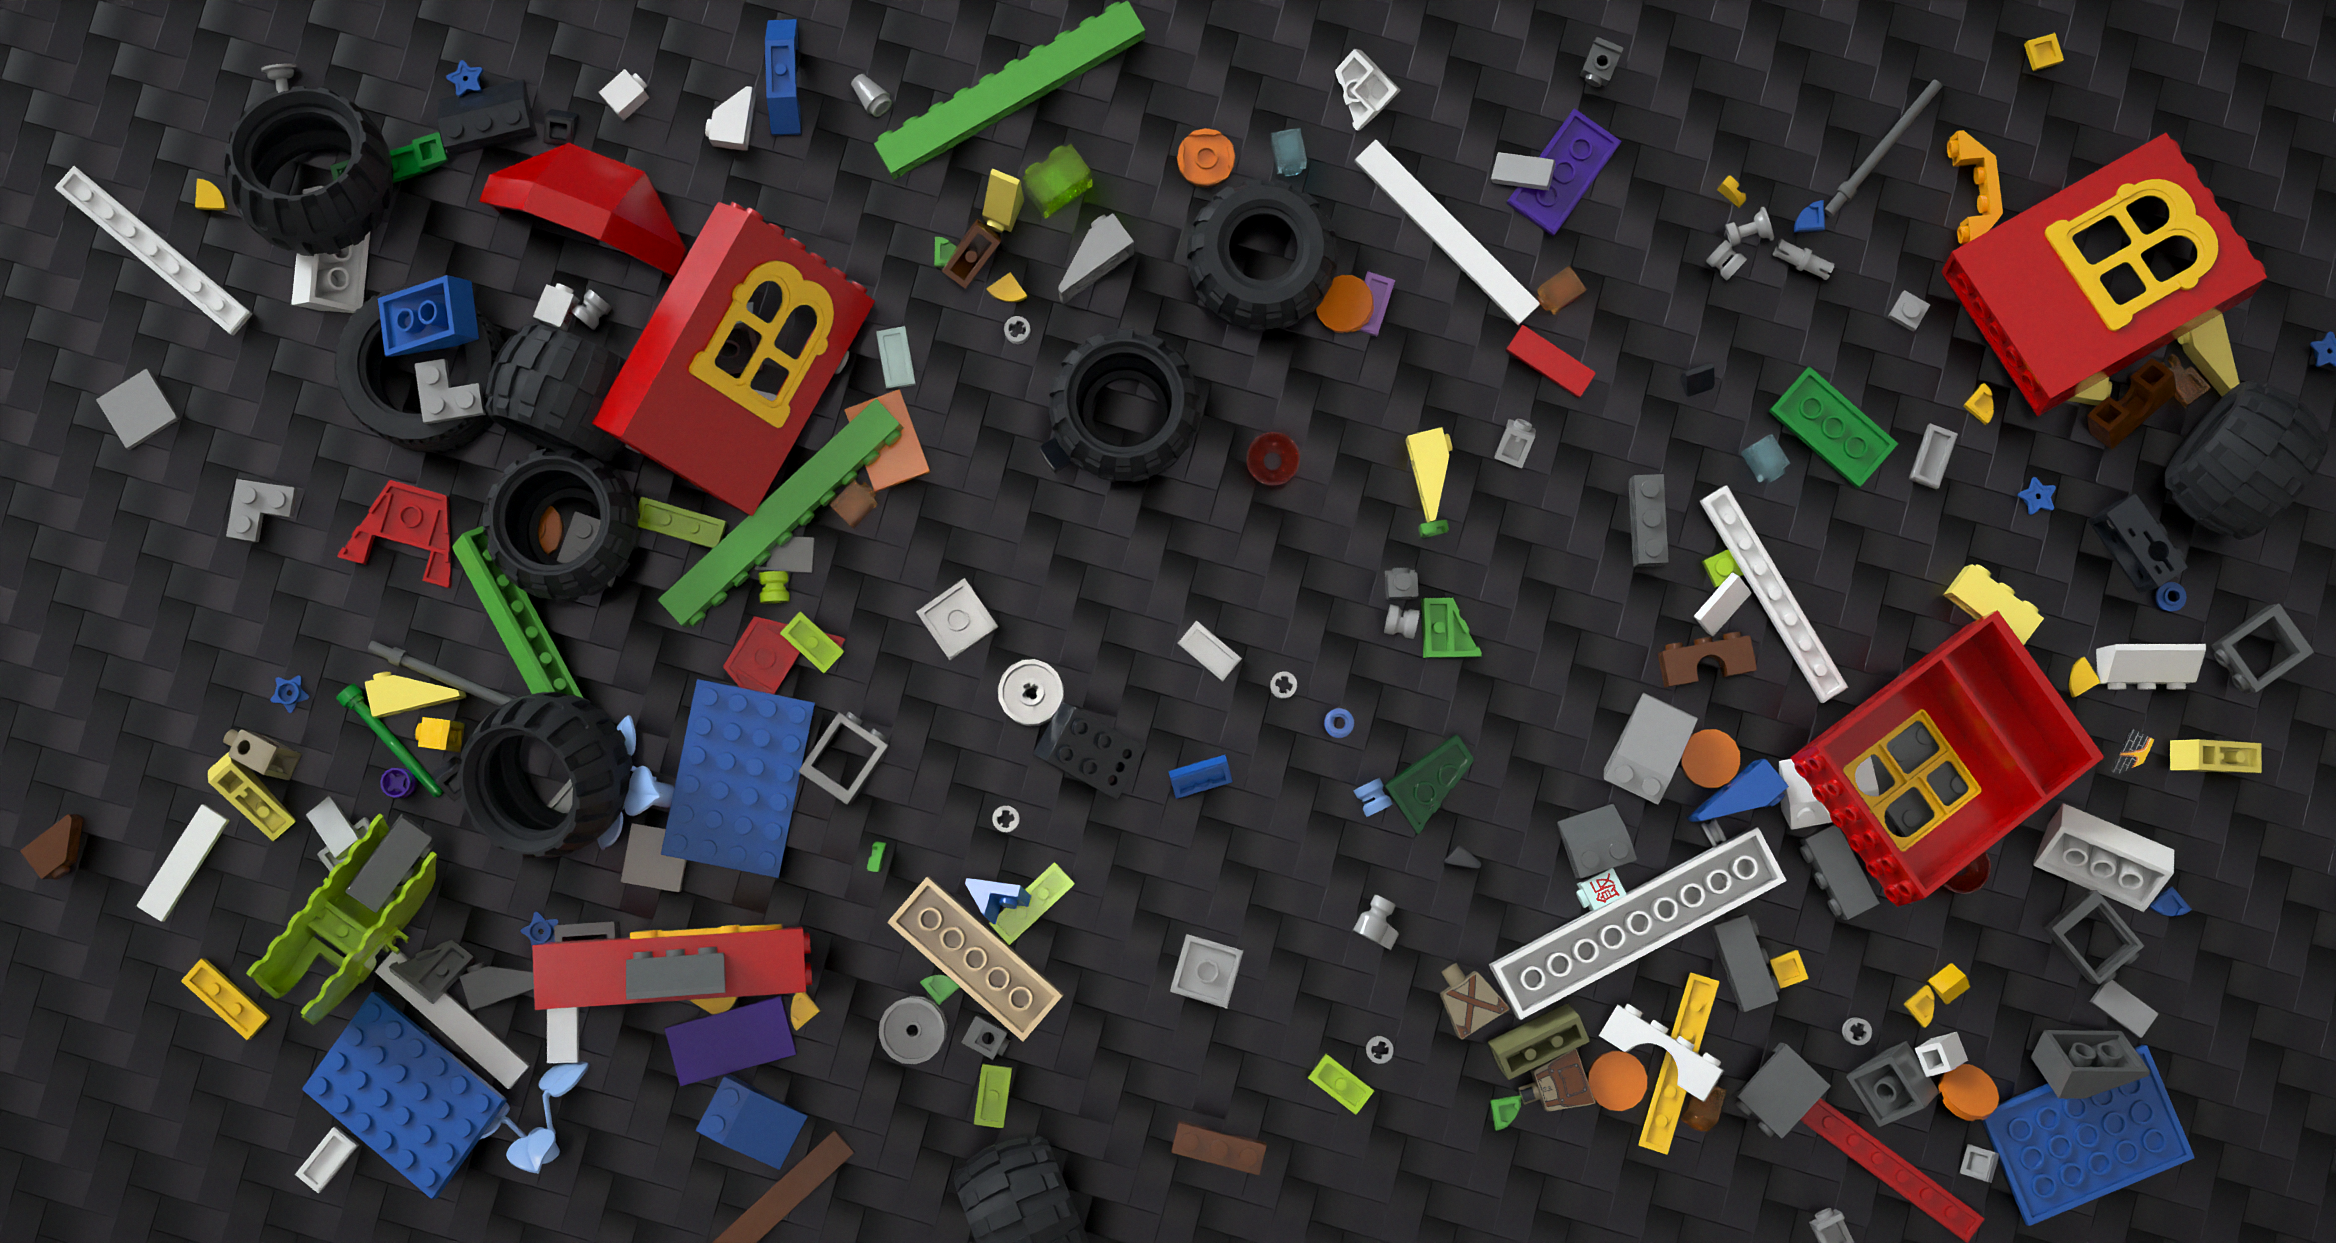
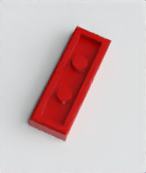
[1506,325,1596,398]

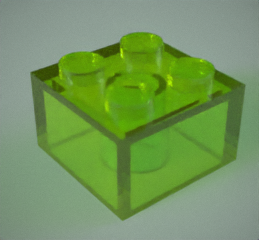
[1022,144,1093,219]

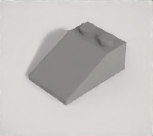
[1058,213,1134,304]
[1604,693,1698,804]

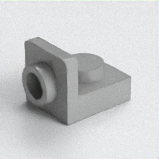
[1494,419,1536,469]

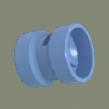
[1353,778,1393,817]

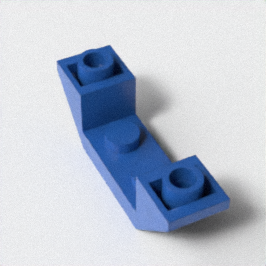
[765,19,801,136]

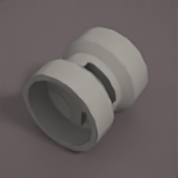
[1706,240,1747,281]
[571,289,612,330]
[1384,604,1419,639]

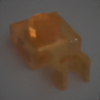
[2160,354,2211,408]

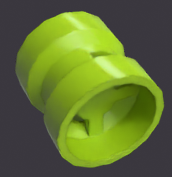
[759,571,790,604]

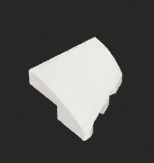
[1335,49,1401,131]

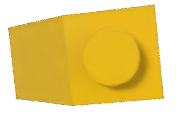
[415,717,465,753]

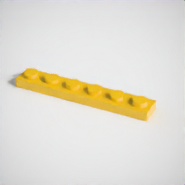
[1638,972,1720,1155]

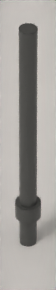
[1824,80,1942,217]
[368,640,514,706]

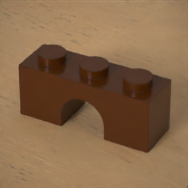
[2087,358,2177,450]
[1658,632,1757,688]
[1171,1120,1267,1175]

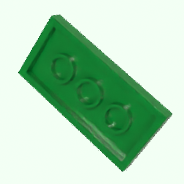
[1769,366,1898,489]

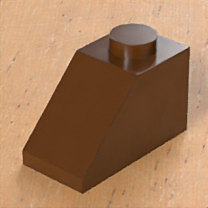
[942,219,1001,289]
[20,814,83,880]

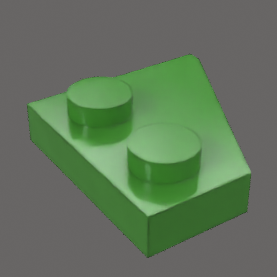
[1421,598,1481,658]

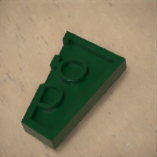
[1384,735,1475,835]

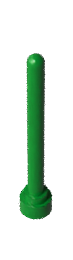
[336,683,443,797]

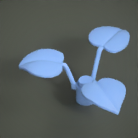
[597,715,674,850]
[480,1061,590,1174]

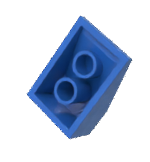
[378,275,479,357]
[1686,759,1789,822]
[695,1074,808,1170]

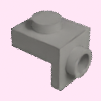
[1809,1208,1854,1243]

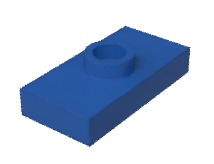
[1168,755,1233,799]

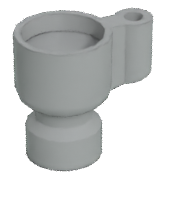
[1353,894,1399,950]

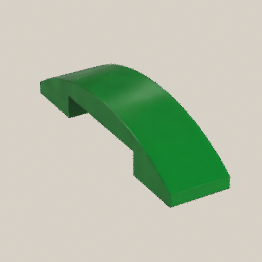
[330,132,448,183]

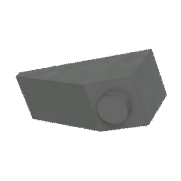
[459,962,534,1011]

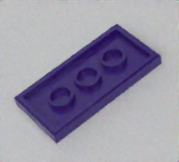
[1506,108,1622,237]
[664,995,797,1086]

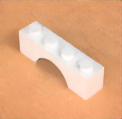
[1599,1003,1724,1102]

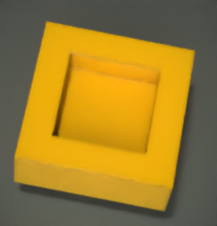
[2024,33,2064,71]
[1769,950,1809,989]

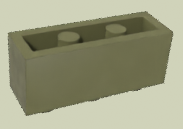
[1488,1004,1590,1080]

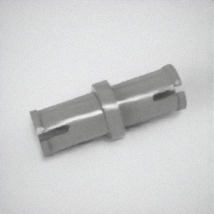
[1773,239,1834,280]

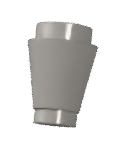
[851,74,892,117]

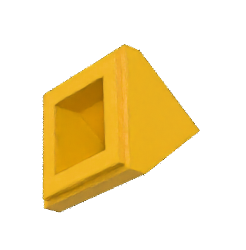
[1928,963,1970,1005]

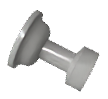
[261,64,298,93]
[1725,206,1774,247]

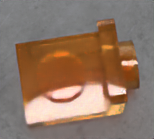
[1681,1086,1727,1131]

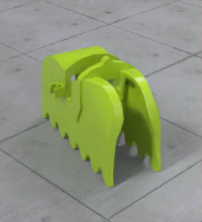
[246,813,437,1025]

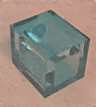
[1270,128,1307,176]
[1741,434,1790,483]

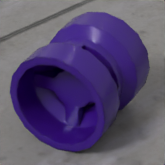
[380,768,418,798]

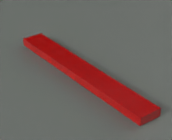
[1800,1098,1985,1243]

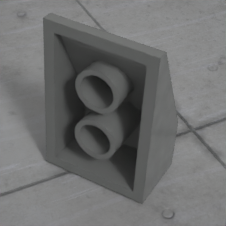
[2031,1030,2150,1099]

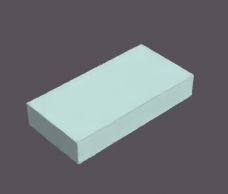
[876,326,916,390]

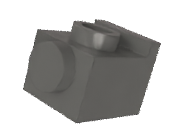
[1580,37,1624,87]
[1385,568,1418,601]
[961,1014,1011,1060]

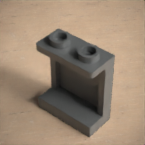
[1732,1042,1831,1139]

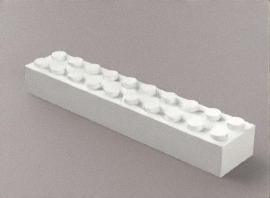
[1489,827,1787,1020]

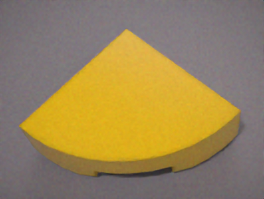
[1717,176,1746,208]
[195,179,227,211]
[986,272,1027,302]
[1963,383,1994,425]
[2068,657,2100,698]
[1904,985,1935,1028]
[790,992,821,1030]

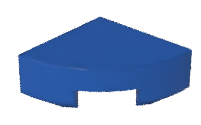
[1794,200,1825,232]
[2148,886,2192,916]

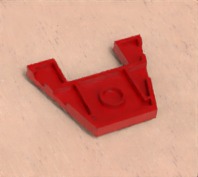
[338,480,452,589]
[723,616,845,694]

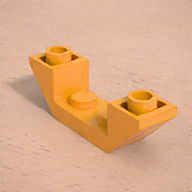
[1947,130,2003,245]

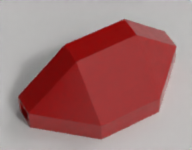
[478,143,689,280]

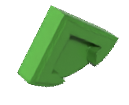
[934,237,956,268]
[1418,520,1449,538]
[867,841,886,872]
[920,975,960,1005]
[1490,1095,1521,1131]

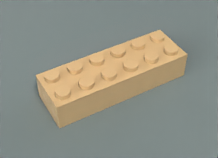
[887,877,1064,1041]

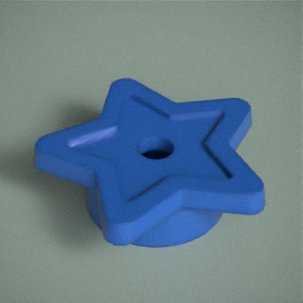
[446,60,484,97]
[2310,332,2336,367]
[2018,477,2056,515]
[270,675,309,713]
[521,912,558,950]

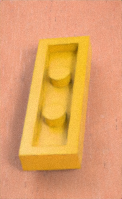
[181,958,270,1040]

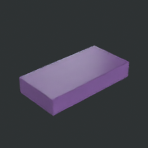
[1358,271,1395,337]

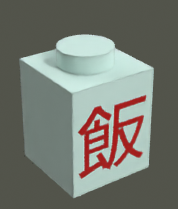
[1576,868,1627,911]

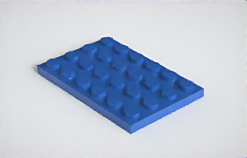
[661,679,815,878]
[302,992,507,1199]
[1982,1045,2195,1226]

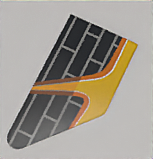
[2112,729,2154,774]

